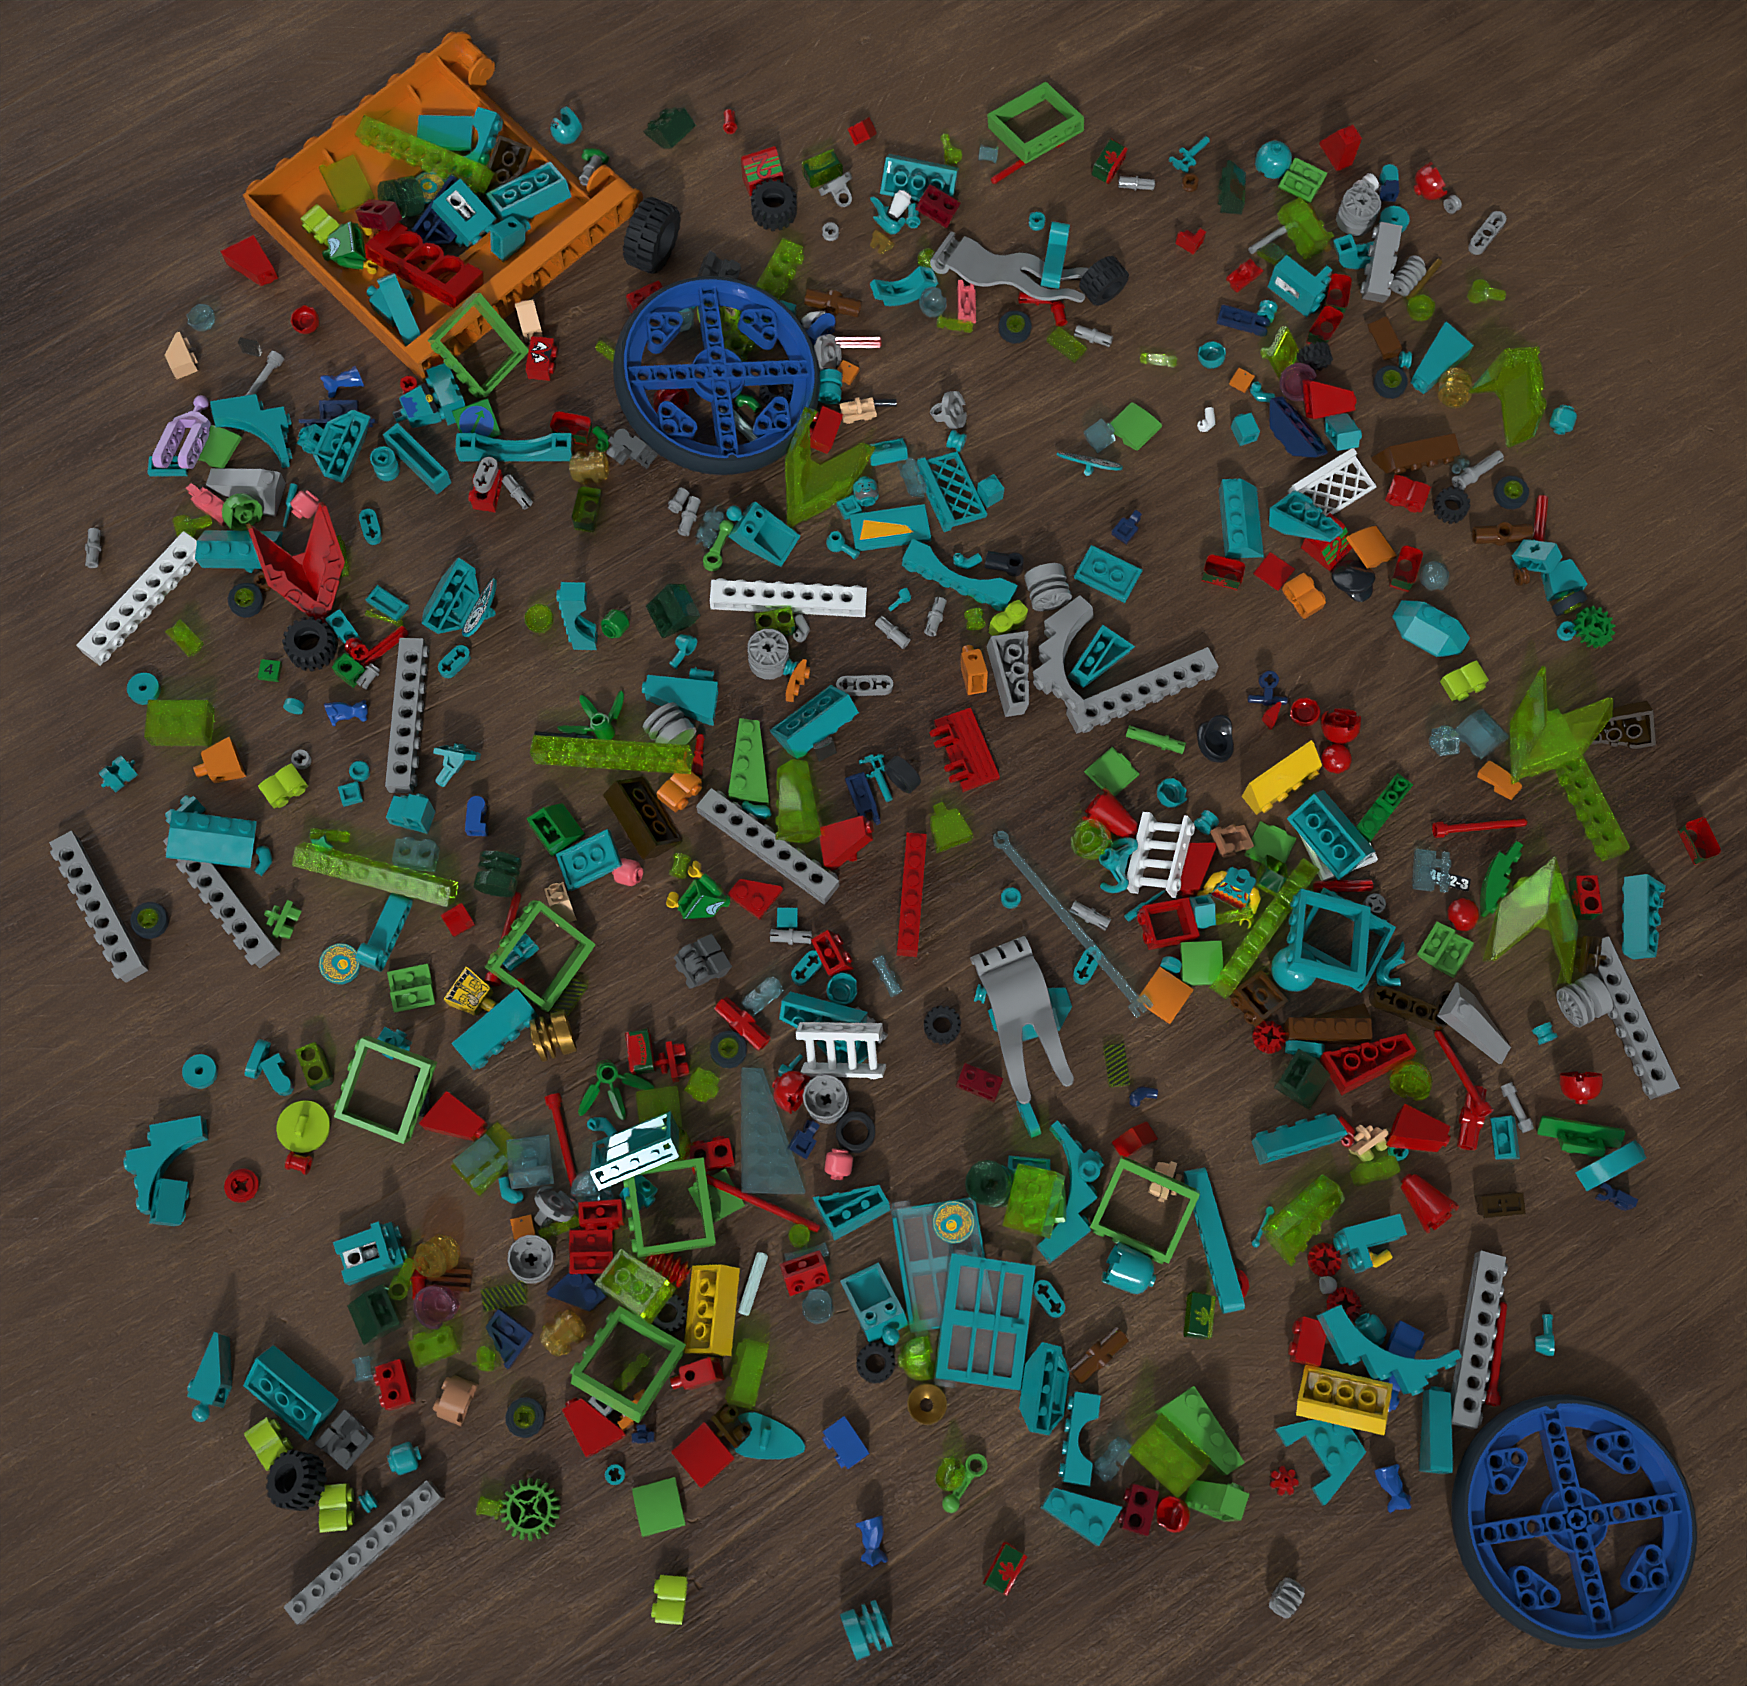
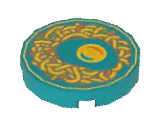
[413,171,447,205]
[319,944,361,985]
[932,1201,975,1244]

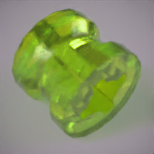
[964,608,986,631]

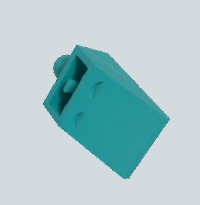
[726,502,800,567]
[840,1262,908,1345]
[187,1332,232,1422]

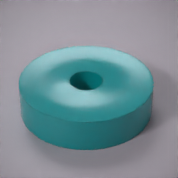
[1379,206,1409,233]
[127,673,161,705]
[182,1054,218,1089]

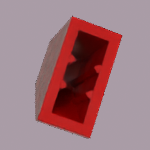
[1319,125,1362,171]
[220,235,278,286]
[1302,379,1357,419]
[818,815,874,871]
[1173,843,1216,898]
[419,1091,488,1141]
[1386,1103,1451,1152]
[562,1397,627,1458]

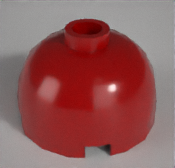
[1413,162,1447,200]
[653,388,689,415]
[1321,708,1361,745]
[772,1071,811,1114]
[1559,1071,1603,1104]

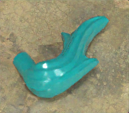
[870,197,906,235]
[1376,942,1405,987]

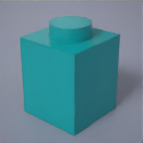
[1231,413,1260,446]
[977,474,1005,508]
[1190,894,1216,928]

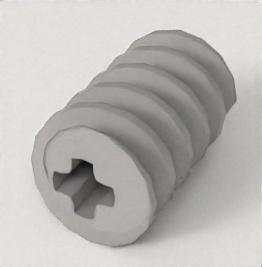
[1390,255,1426,296]

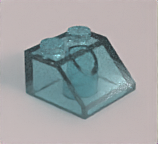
[1454,708,1510,759]
[507,1135,554,1189]

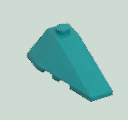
[1269,490,1343,542]

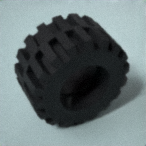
[751,179,797,231]
[1079,256,1129,306]
[282,617,337,671]
[266,1450,327,1511]

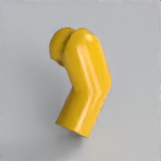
[1368,1249,1392,1268]

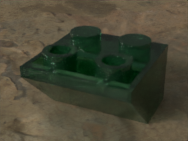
[643,107,696,149]
[1217,160,1246,215]
[646,584,701,638]
[1273,1048,1330,1110]
[347,1284,404,1346]

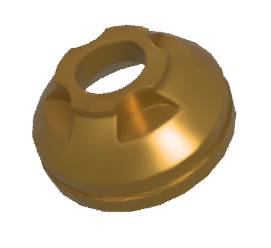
[907,1384,947,1425]

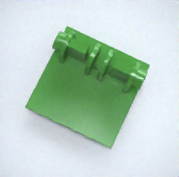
[688,1169,745,1223]

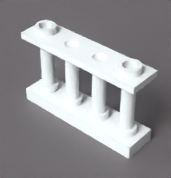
[1126,812,1195,898]
[796,1022,886,1079]

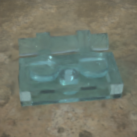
[1412,849,1452,892]
[453,1134,508,1188]

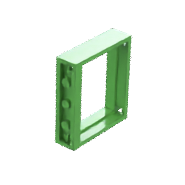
[987,82,1084,164]
[428,293,529,398]
[485,900,596,1012]
[334,1036,437,1144]
[1090,1155,1200,1264]
[623,1158,716,1258]
[570,1306,686,1423]

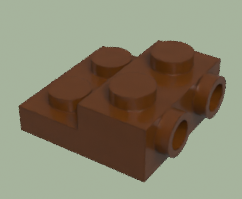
[1229,970,1288,1027]

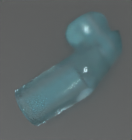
[1451,458,1470,474]

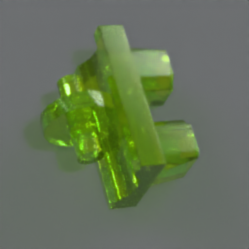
[165,619,204,657]

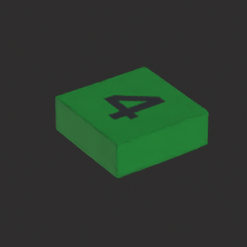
[258,659,282,682]

